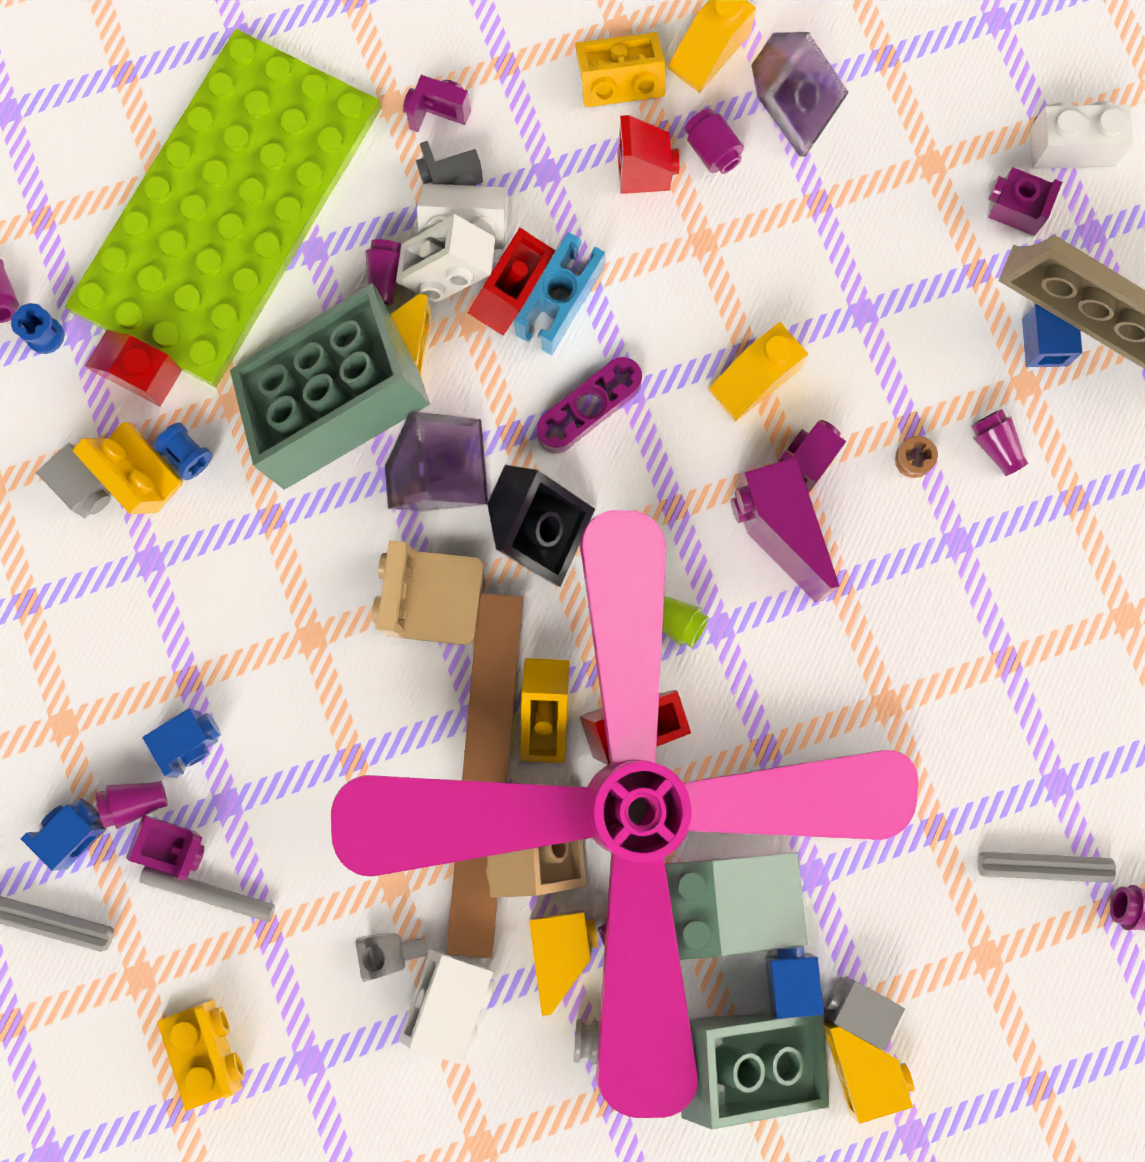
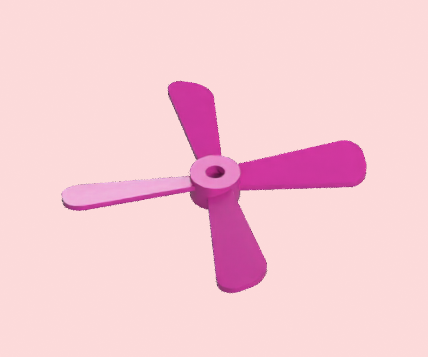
[330,510,918,1118]

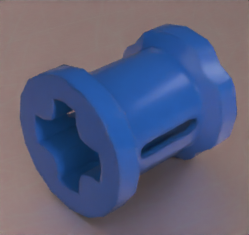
[11,303,65,354]
[153,422,213,480]

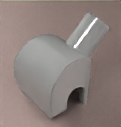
[356,933,427,982]

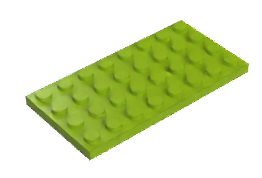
[65,28,382,388]

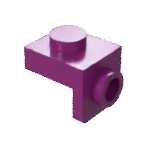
[403,74,471,132]
[126,814,205,881]

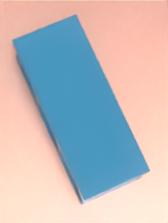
[514,232,605,355]

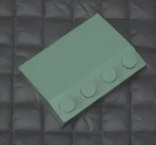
[230,283,430,490]

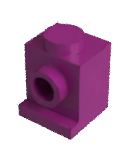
[988,167,1063,236]
[777,420,847,493]

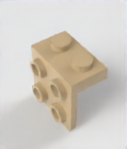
[372,540,484,645]

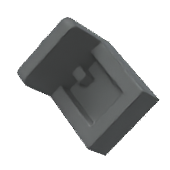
[416,141,483,186]

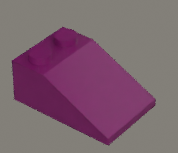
[731,457,840,603]

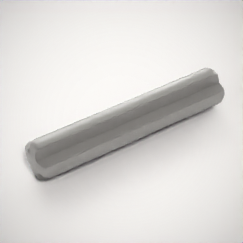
[978,852,1116,883]
[0,896,114,952]

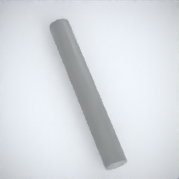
[139,866,275,922]

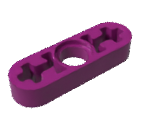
[537,357,642,453]

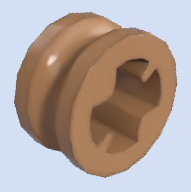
[895,436,938,479]

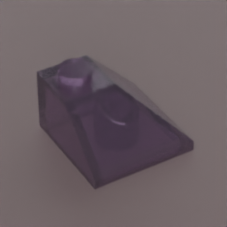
[751,32,849,157]
[385,411,488,511]

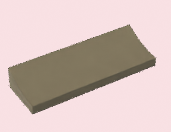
[998,234,1145,369]

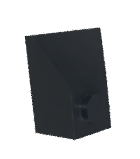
[487,465,595,587]

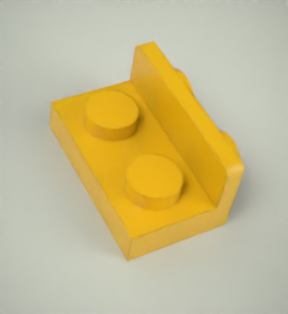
[575,32,665,107]
[72,422,183,514]
[157,999,245,1112]

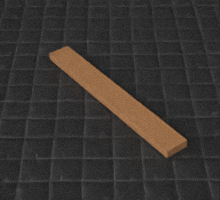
[446,593,523,958]

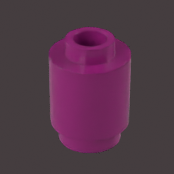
[684,108,744,174]

